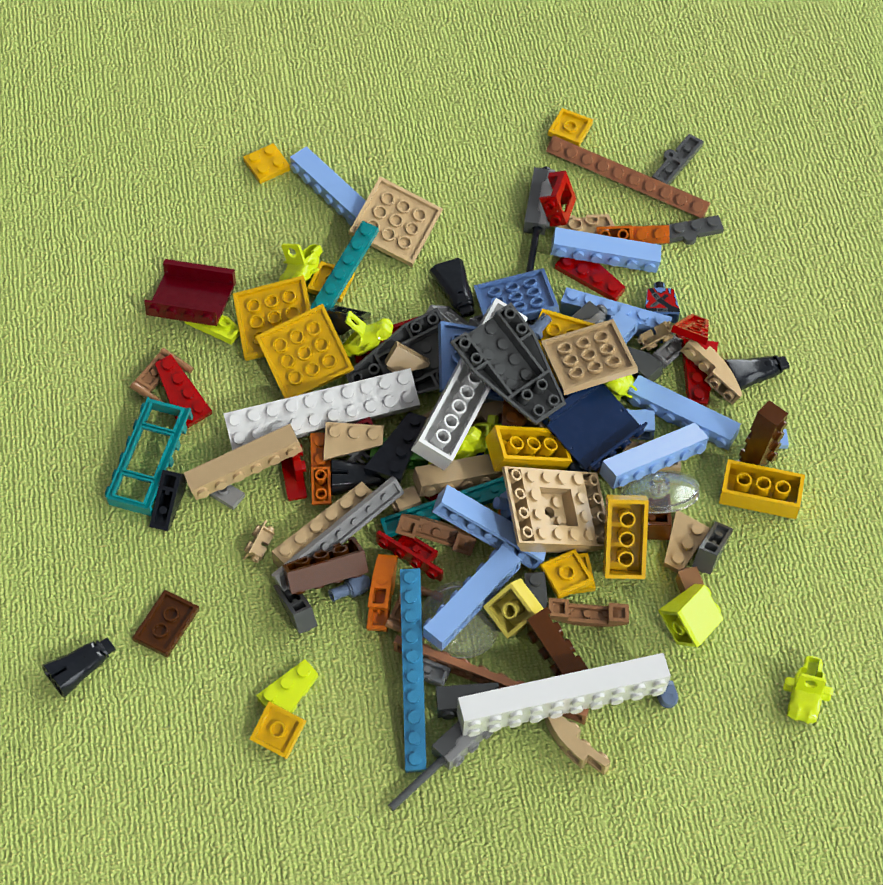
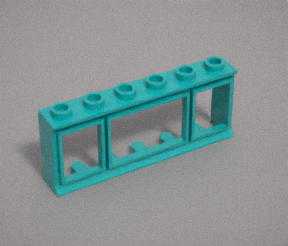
[105,397,193,517]

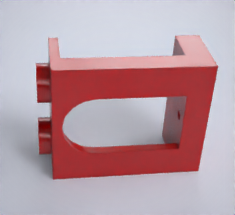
[539,170,577,227]

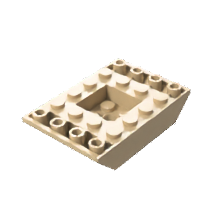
[502,466,605,554]

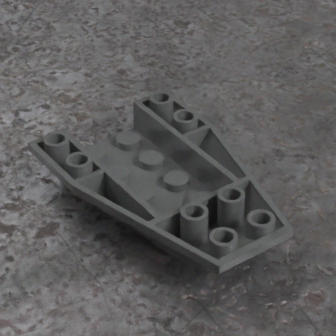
[450,302,566,425]
[345,308,444,395]

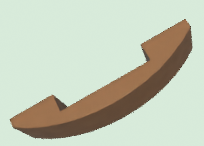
[395,514,477,556]
[548,598,629,627]

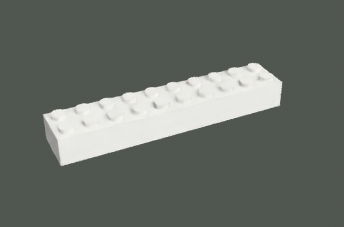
[411,298,528,470]
[223,368,420,450]
[457,653,671,737]

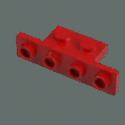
[281,444,307,501]
[376,530,443,582]

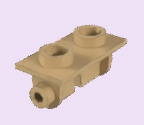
[637,321,674,351]
[243,520,275,563]

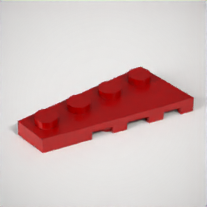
[555,257,625,301]
[671,314,709,345]
[681,339,719,407]
[155,354,212,429]

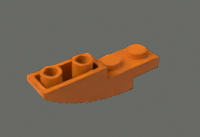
[596,225,670,244]
[310,433,332,505]
[366,554,398,632]

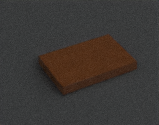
[132,590,200,658]

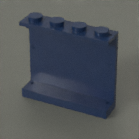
[541,384,648,472]

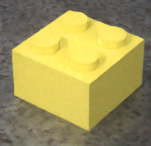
[483,578,544,639]

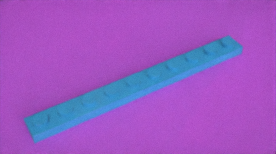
[400,568,427,773]

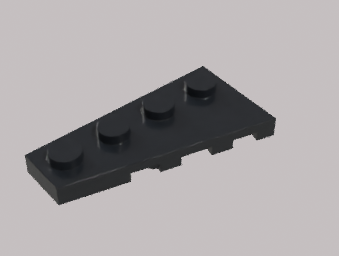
[364,412,427,483]

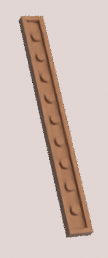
[546,135,711,218]
[394,635,589,725]

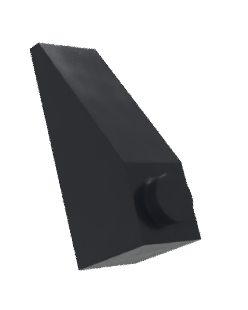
[149,470,187,531]

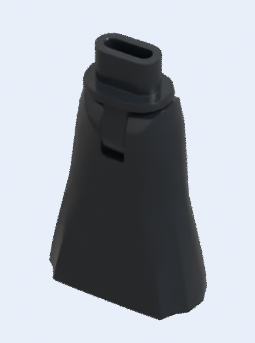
[429,258,475,318]
[724,355,790,391]
[331,459,388,496]
[42,638,116,698]

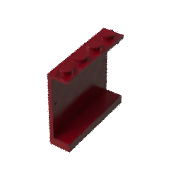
[144,259,236,326]

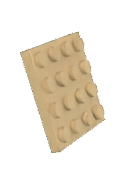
[348,176,443,267]
[541,319,638,395]

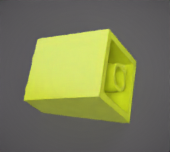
[658,584,723,647]

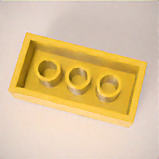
[485,425,572,471]
[719,459,805,519]
[603,495,649,579]

